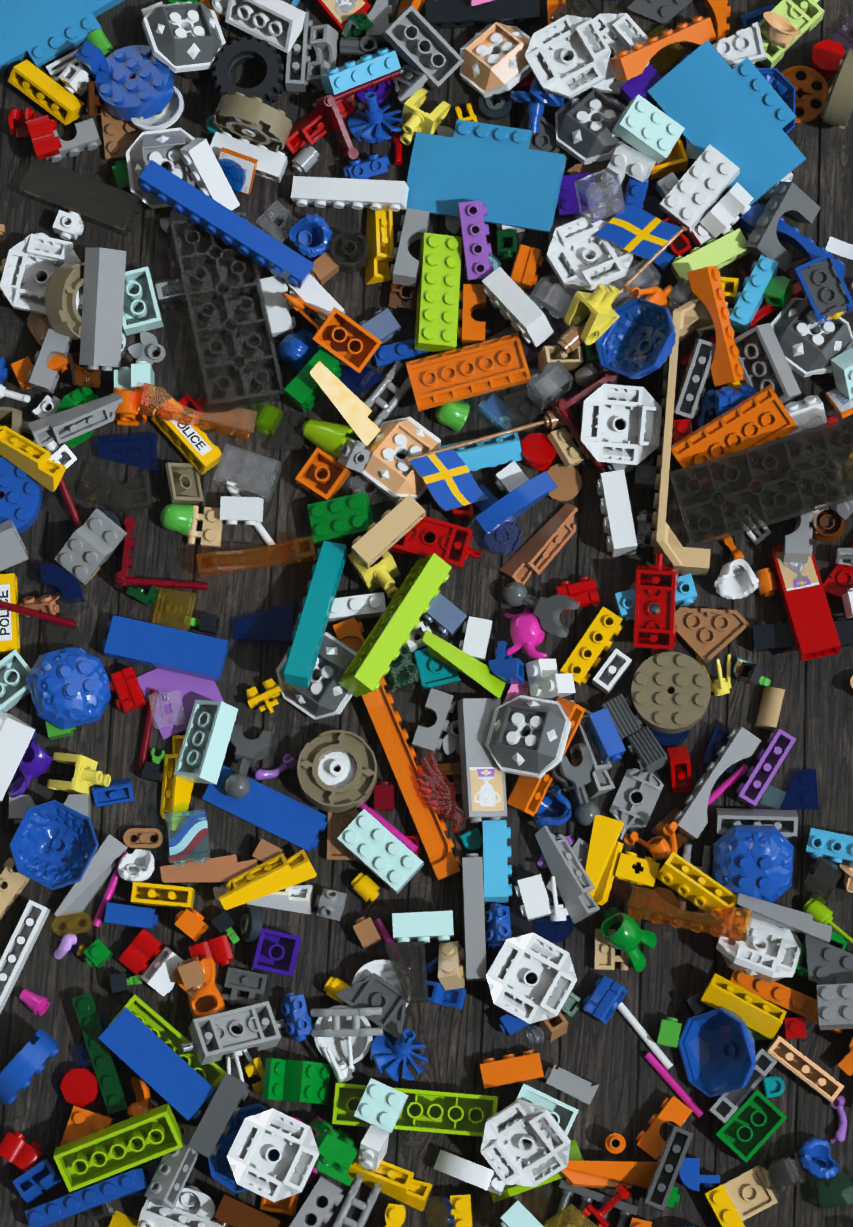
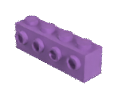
[458,200,494,281]
[736,728,796,809]

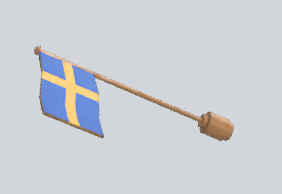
[557,204,687,354]
[404,408,573,511]

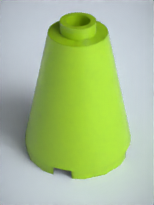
[302,419,358,460]

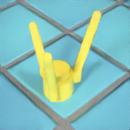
[696,654,732,696]

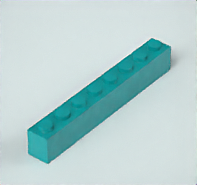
[282,541,347,688]

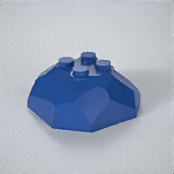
[678,1008,756,1097]

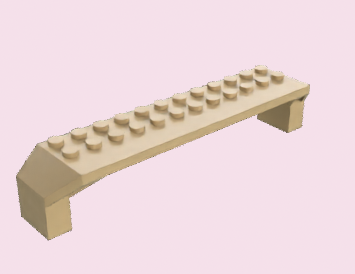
[650,299,728,576]

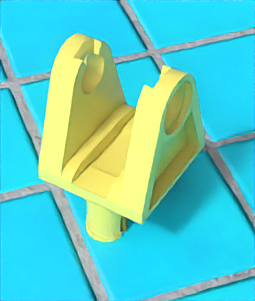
[399,88,451,146]
[564,283,620,345]
[347,551,400,598]
[46,752,111,796]

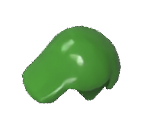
[435,401,470,432]
[160,503,194,535]

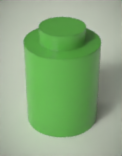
[86,29,114,58]

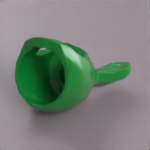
[600,913,657,972]

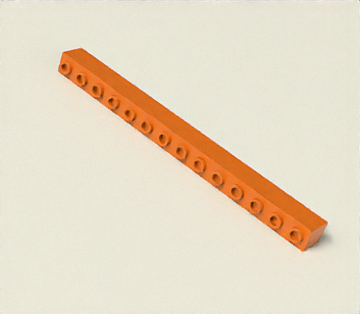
[333,617,463,882]

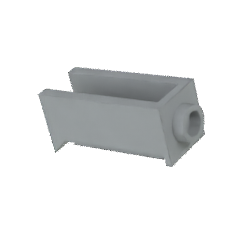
[544,1065,599,1105]

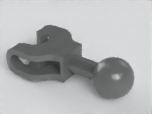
[503,582,580,638]
[225,723,272,799]
[551,743,600,826]

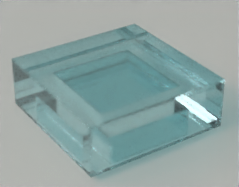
[760,785,786,810]

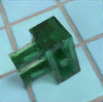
[386,645,419,692]

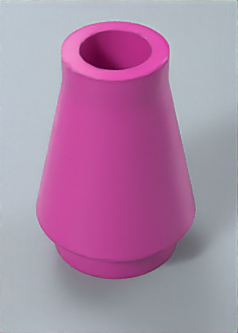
[19,989,50,1016]

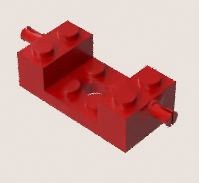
[388,516,482,571]
[633,552,679,656]

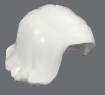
[714,558,759,600]

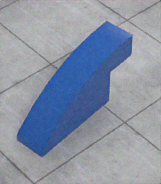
[475,471,557,533]

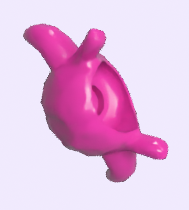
[504,606,547,659]

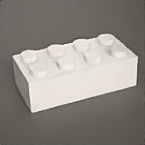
[660,144,740,232]
[482,267,554,347]
[596,470,637,557]

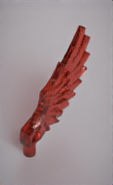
[416,751,465,833]

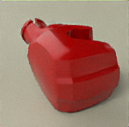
[7,108,57,137]

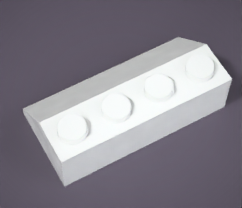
[225,0,306,53]
[0,711,35,801]

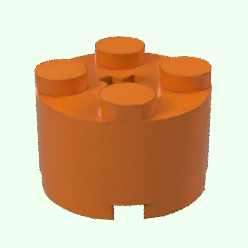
[110,388,148,426]

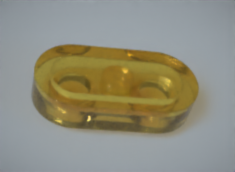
[52,912,93,936]

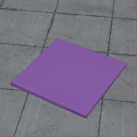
[137,668,224,740]

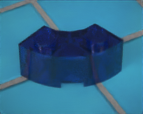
[41,563,86,604]

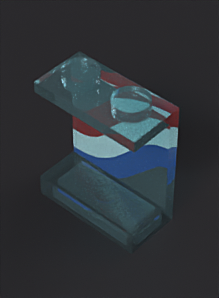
[165,809,211,866]

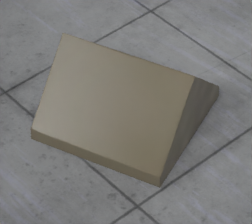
[165,462,204,504]

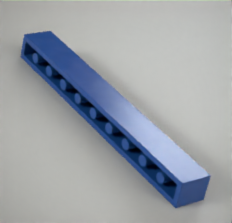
[137,160,314,289]

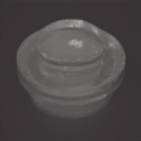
[526,1025,545,1045]

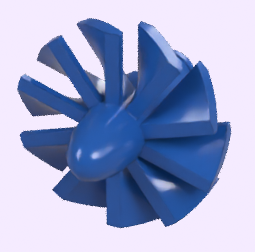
[508,77,564,134]
[348,92,404,144]
[370,1029,428,1081]

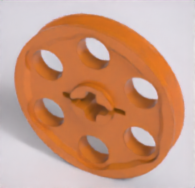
[781,66,829,123]

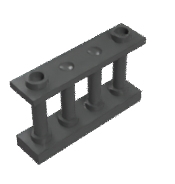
[545,1179,639,1227]

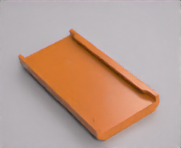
[405,333,531,411]
[671,385,799,489]

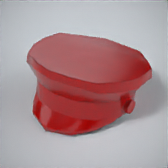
[811,39,845,79]
[520,433,557,471]
[60,1067,99,1107]

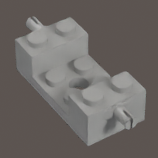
[181,1001,286,1065]

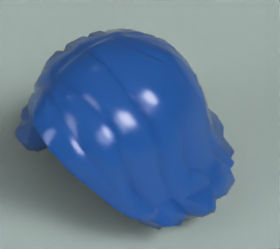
[289,214,333,258]
[277,329,320,372]
[533,785,571,828]
[799,1137,840,1179]

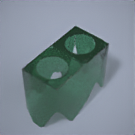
[814,1173,853,1208]

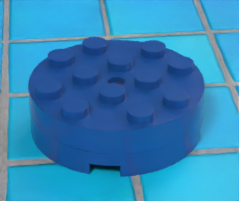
[95,45,175,121]
[0,457,43,534]
[0,1028,59,1106]

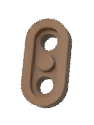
[123,828,164,849]

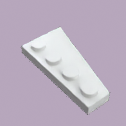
[688,22,766,67]

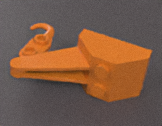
[282,292,382,373]

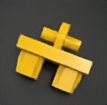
[246,678,282,713]
[244,1057,265,1095]

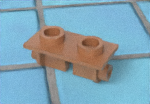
[19,594,60,617]

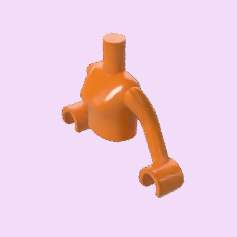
[626,285,674,308]
[624,822,678,861]

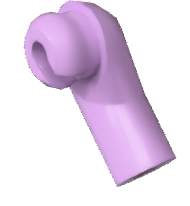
[54,933,77,959]

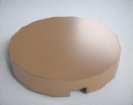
[547,463,582,502]

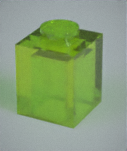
[255,403,284,436]

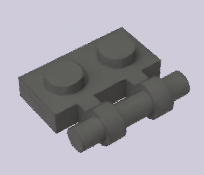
[222,967,268,1006]

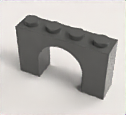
[744,181,821,273]

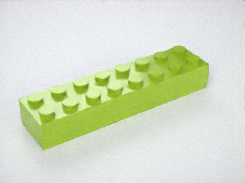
[338,553,452,697]
[332,1083,498,1137]

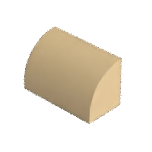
[755,687,785,731]

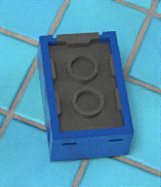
[795,252,853,326]

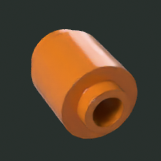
[756,568,779,598]
[605,1133,626,1154]

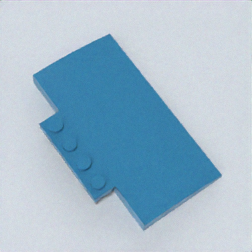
[0,0,125,72]
[647,40,806,206]
[406,119,567,233]

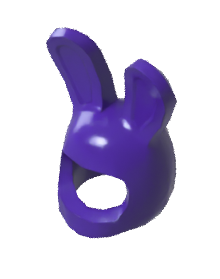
[8,738,53,798]

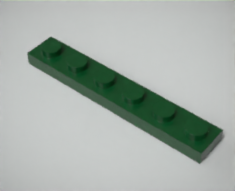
[72,992,128,1115]

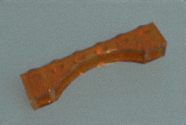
[137,383,257,440]
[196,536,317,578]
[628,886,752,941]

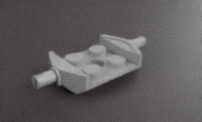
[609,769,664,841]

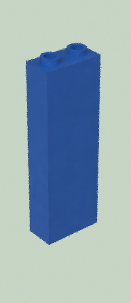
[102,615,229,682]
[202,765,328,853]
[98,1008,217,1121]

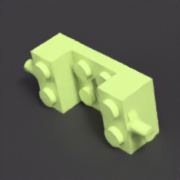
[753,0,825,68]

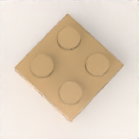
[723,1166,778,1221]

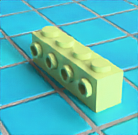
[671,228,750,288]

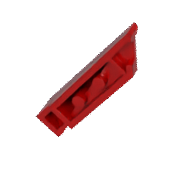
[284,94,355,156]

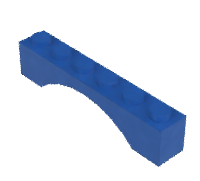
[740,202,845,277]
[24,1168,148,1227]

